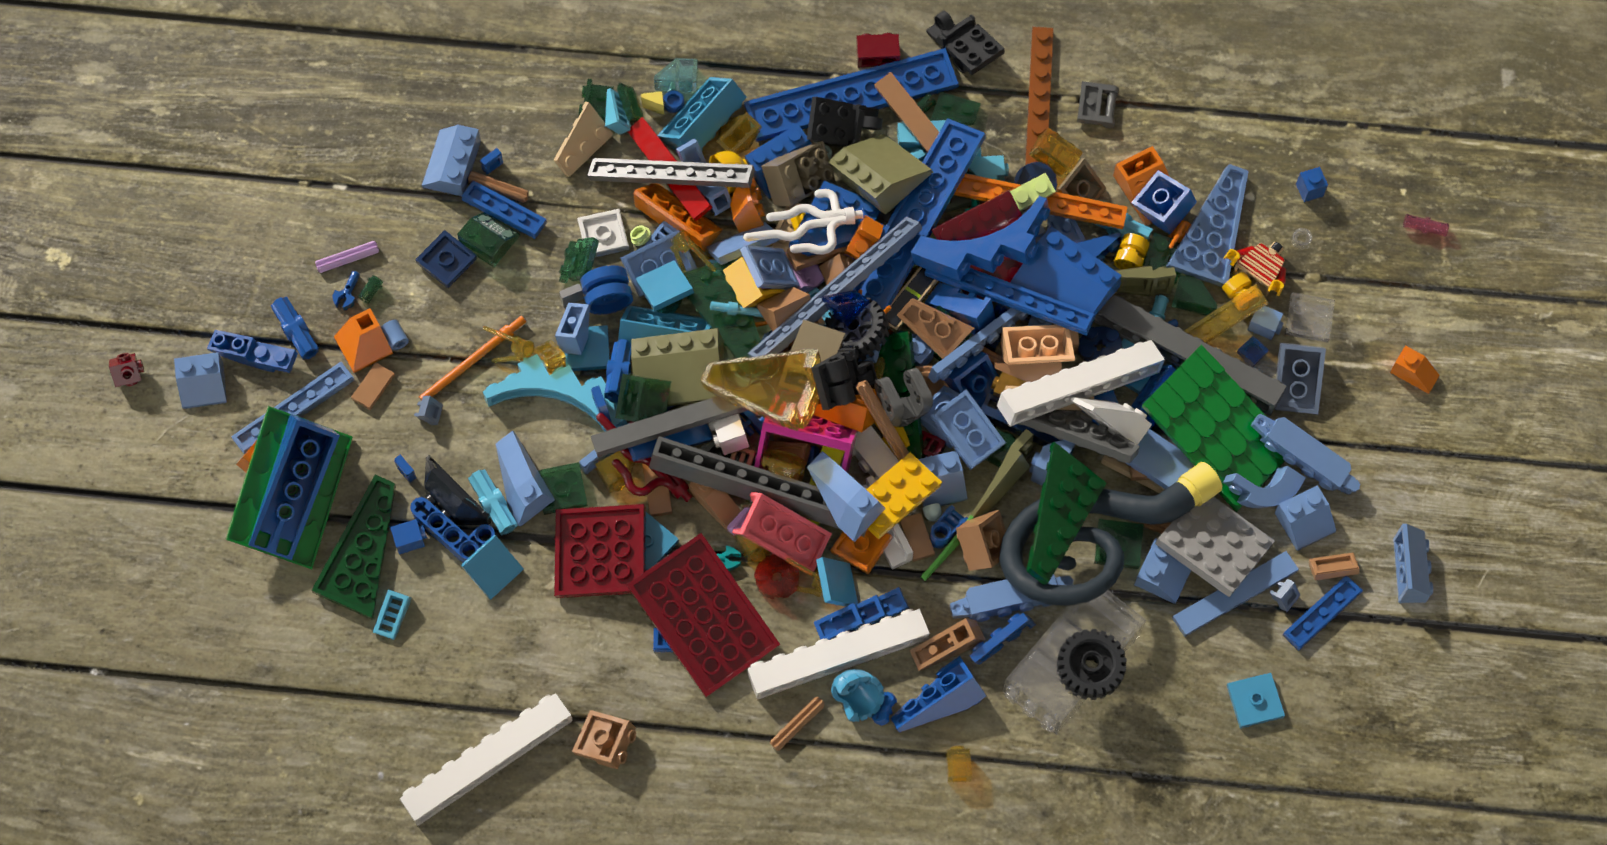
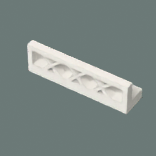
[863,476,913,570]

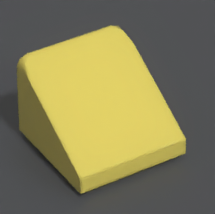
[641,91,664,115]

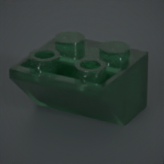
[615,373,672,422]

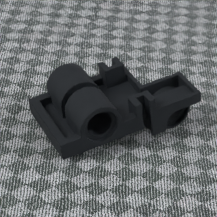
[926,10,1005,75]
[807,97,883,147]
[811,348,878,410]

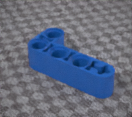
[410,497,496,563]

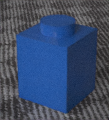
[1296,167,1328,202]
[390,519,427,555]

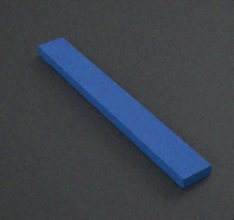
[925,268,1095,336]

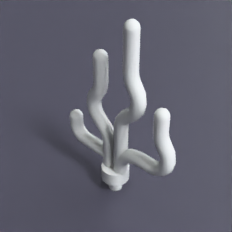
[743,189,863,255]

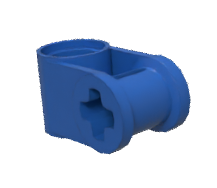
[929,505,968,549]

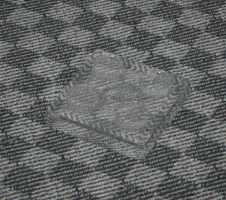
[1285,292,1335,342]

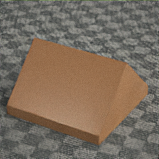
[756,287,811,331]

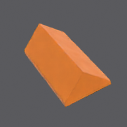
[633,183,723,254]

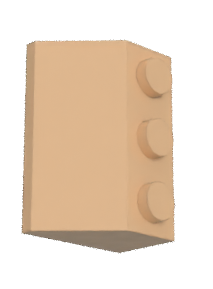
[1000,325,1075,365]

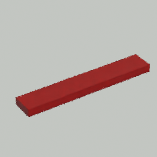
[627,117,713,221]

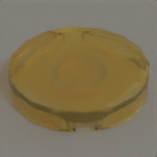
[761,449,806,477]

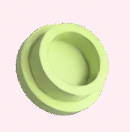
[630,225,651,246]

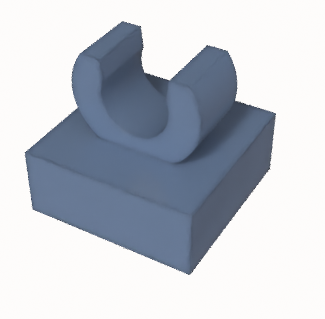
[414,396,443,425]
[1270,579,1301,612]

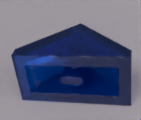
[822,290,869,327]

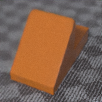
[845,215,883,260]

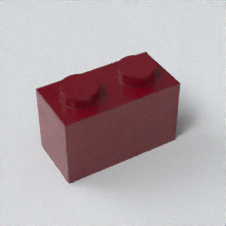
[856,32,900,68]

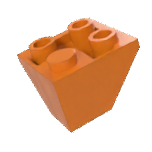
[730,176,765,233]
[334,308,393,373]

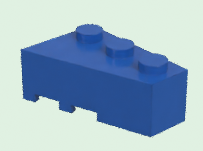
[925,282,996,337]

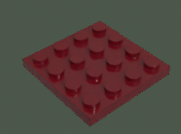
[932,190,1023,300]
[554,504,646,598]

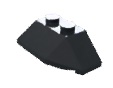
[424,455,492,525]

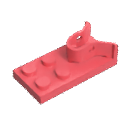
[732,492,832,574]

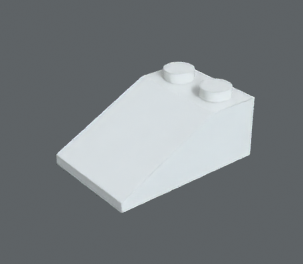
[1070,396,1152,445]

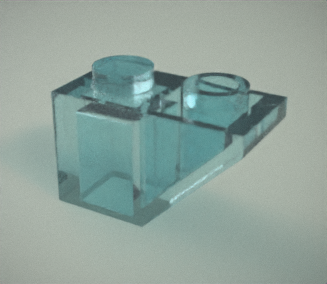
[654,58,698,93]

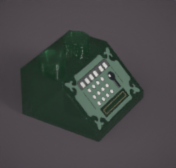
[457,212,520,268]

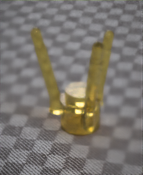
[670,230,716,277]
[483,326,535,363]
[781,558,823,597]

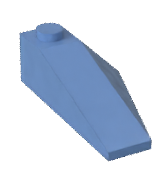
[496,431,555,527]
[807,451,886,542]

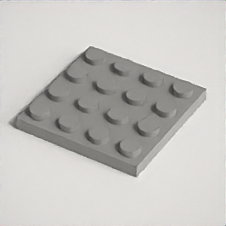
[1155,497,1275,597]

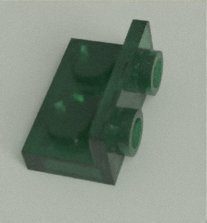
[579,79,614,122]

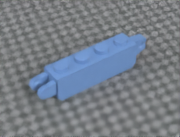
[1251,414,1360,495]
[950,574,1074,622]

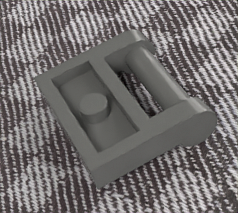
[1077,81,1119,129]

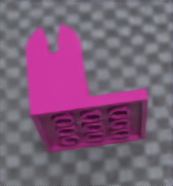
[754,389,858,473]

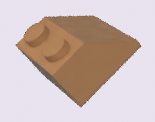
[956,510,1006,571]

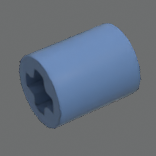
[381,320,409,351]

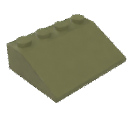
[828,134,933,215]
[631,328,725,410]

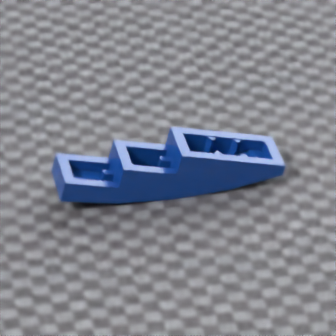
[814,587,910,640]

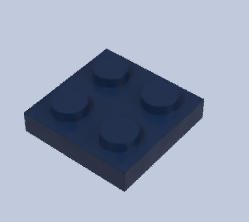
[415,230,477,288]

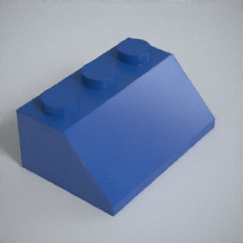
[745,124,812,199]

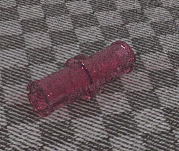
[1403,214,1449,237]

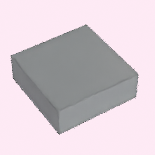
[559,284,584,307]

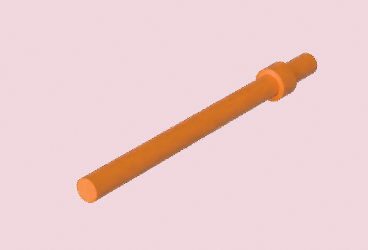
[419,316,526,401]

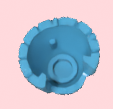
[831,669,885,722]

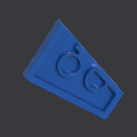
[969,613,1036,665]

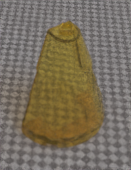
[701,349,821,431]

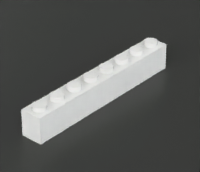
[997,340,1165,426]
[748,609,929,700]
[400,693,573,826]

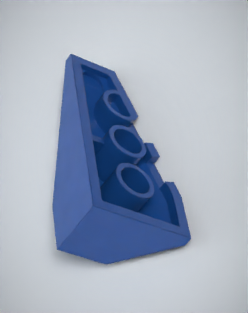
[891,656,986,732]

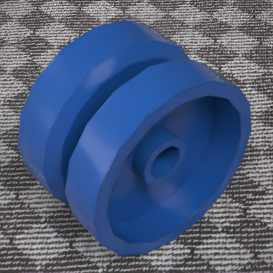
[580,265,633,315]

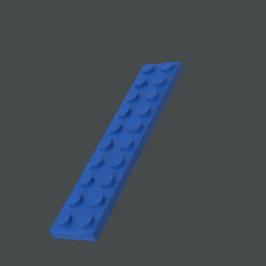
[744,48,958,142]
[845,118,986,310]

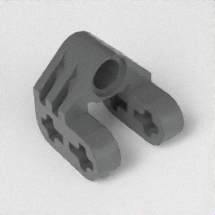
[874,368,933,427]

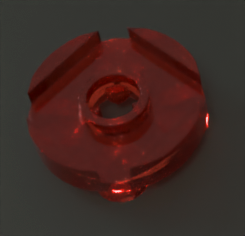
[754,554,800,599]

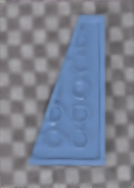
[1166,164,1248,287]

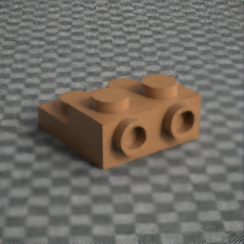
[572,710,636,769]

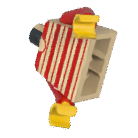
[1224,242,1286,296]

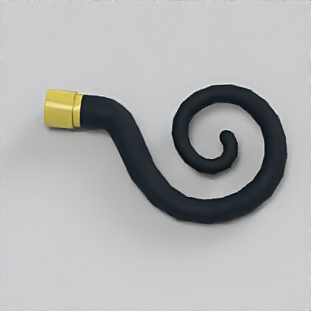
[999,462,1222,606]

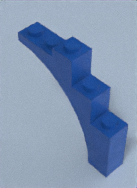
[911,196,1050,281]

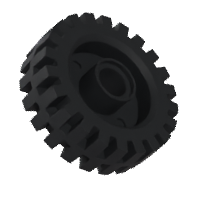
[823,296,890,362]
[1056,629,1127,700]

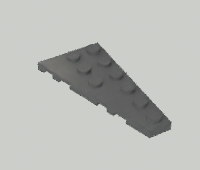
[1018,410,1140,464]

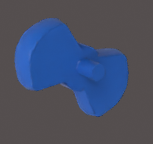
[872,692,897,726]

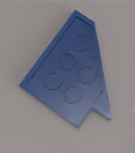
[789,181,886,256]

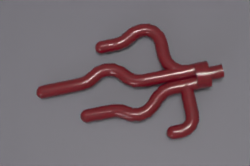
[596,413,693,502]

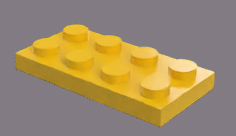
[866,453,942,539]

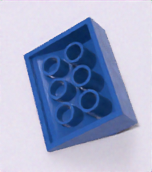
[1010,226,1122,316]

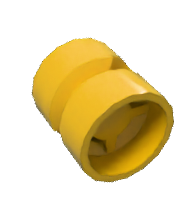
[1114,233,1150,270]
[1222,272,1263,313]

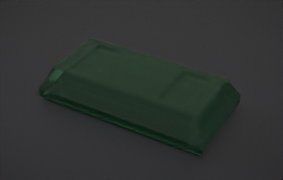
[617,83,644,123]

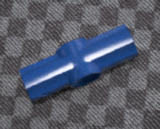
[271,297,319,360]
[604,339,631,403]

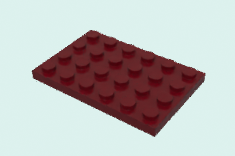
[626,533,780,698]

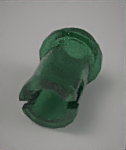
[917,94,936,114]
[357,275,383,304]

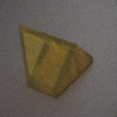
[716,112,762,154]

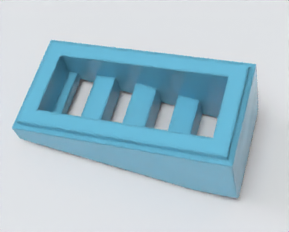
[605,88,630,135]
[373,589,412,640]

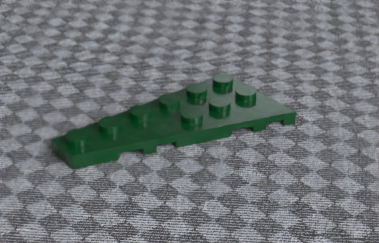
[311,474,396,620]

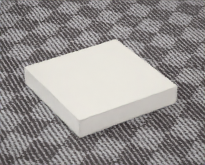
[577,209,629,259]

